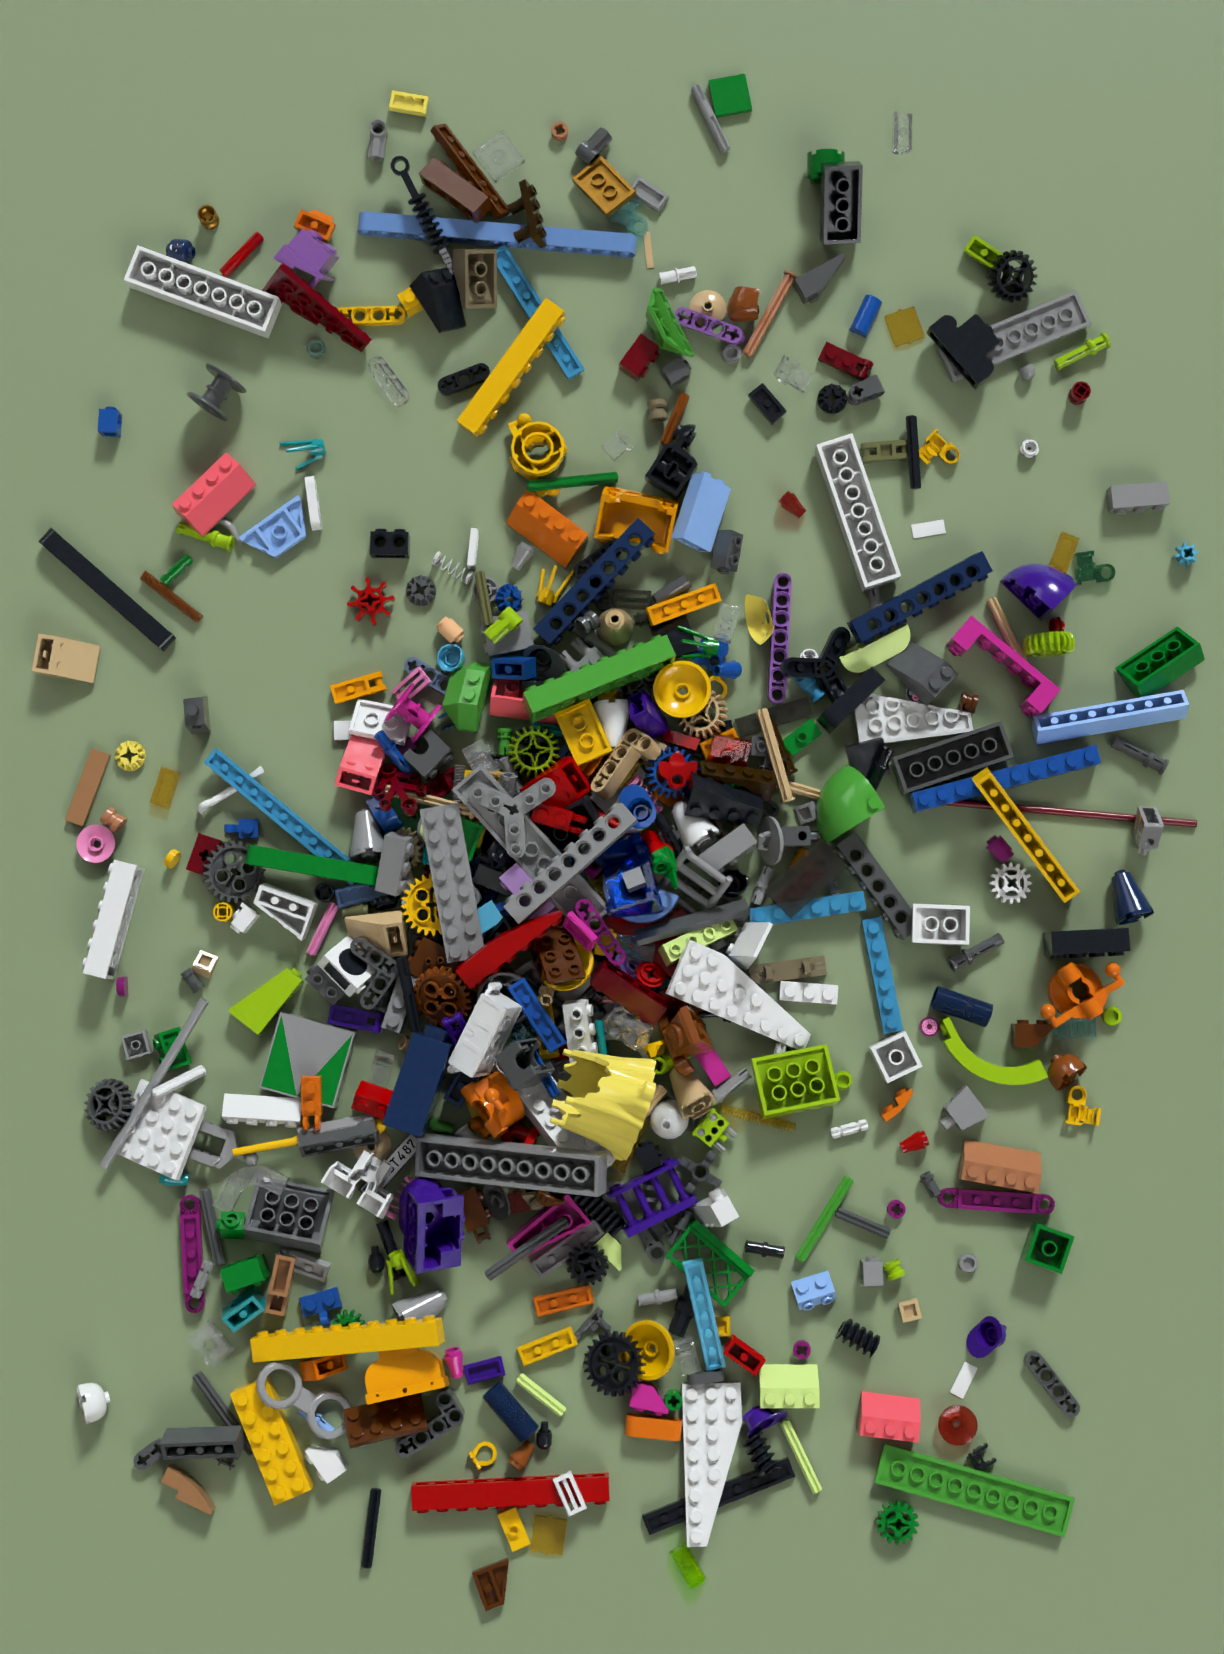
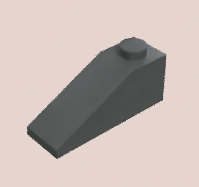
[793,253,846,304]

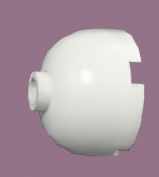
[650,1099,689,1139]
[77,1382,110,1425]

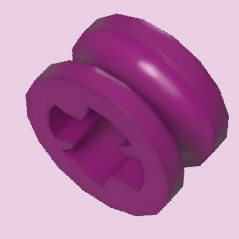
[887,1200,906,1218]
[793,1340,811,1359]

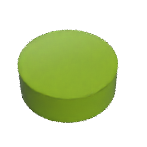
[1101,1007,1122,1026]

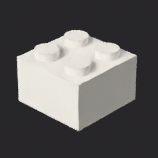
[868,1031,923,1083]

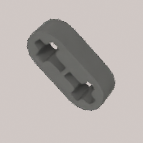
[687,1369,725,1385]
[134,1438,163,1470]

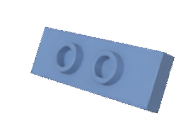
[334,884,389,908]

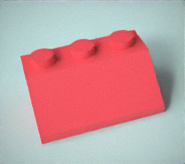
[857,1391,921,1443]

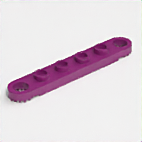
[938,1188,1055,1214]
[179,1194,206,1313]

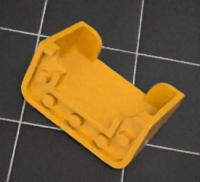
[594,486,679,554]

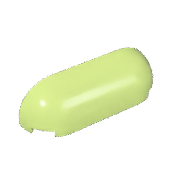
[839,624,911,673]

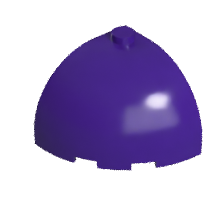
[1000,564,1077,621]

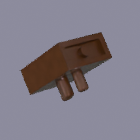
[408,936,465,991]

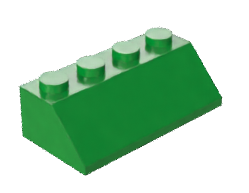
[1115,626,1205,698]

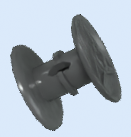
[187,363,247,422]

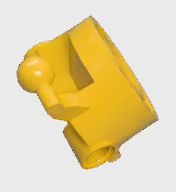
[508,413,568,498]

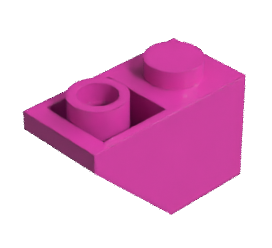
[629,1381,669,1416]

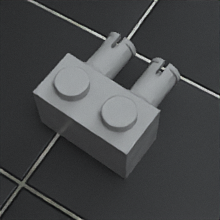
[560,637,605,672]

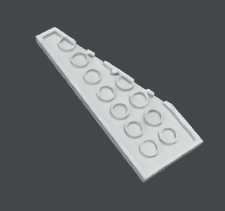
[666,939,811,1050]
[682,1382,742,1547]

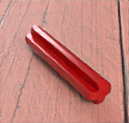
[219,232,264,278]

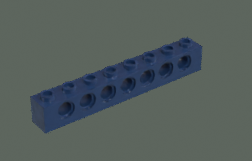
[533,518,655,647]
[847,551,993,644]

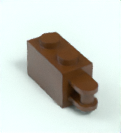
[457,1185,492,1244]

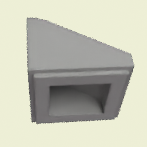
[795,800,817,825]

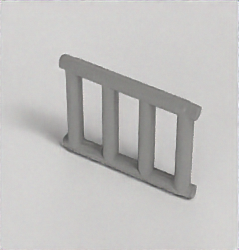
[655,846,733,914]

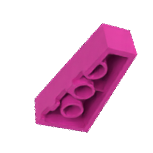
[506,1193,592,1256]

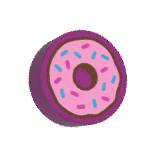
[919,1017,939,1036]

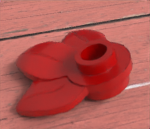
[659,751,697,790]

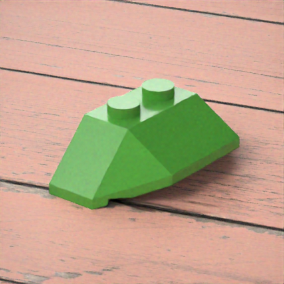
[645,287,695,357]
[442,662,492,733]

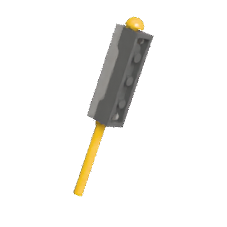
[232,1113,386,1157]

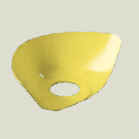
[744,594,774,645]

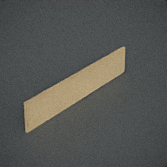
[643,231,654,268]

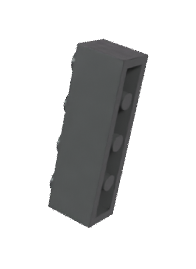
[160,1425,246,1460]

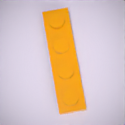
[645,583,722,626]

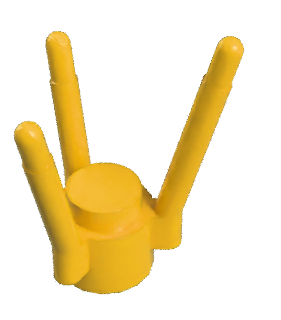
[536,565,574,606]

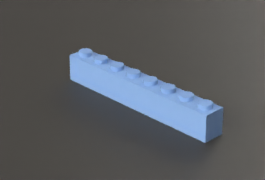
[1031,690,1189,745]

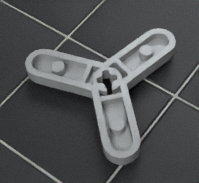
[468,778,556,858]

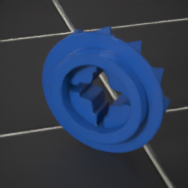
[495,584,524,612]

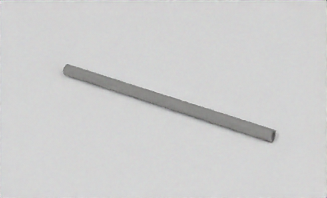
[99,998,209,1170]

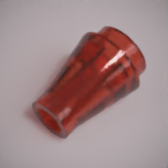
[778,490,806,518]

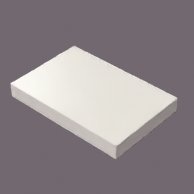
[348,698,411,746]

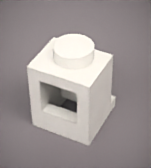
[230,903,260,934]

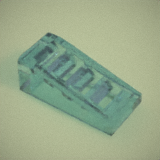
[1054,1018,1096,1039]

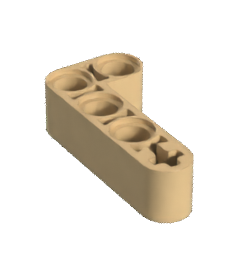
[591,728,661,800]

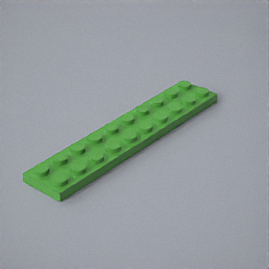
[874,1443,1075,1537]

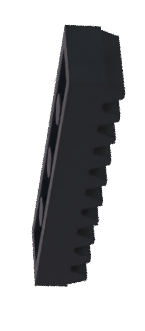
[568,1194,626,1237]

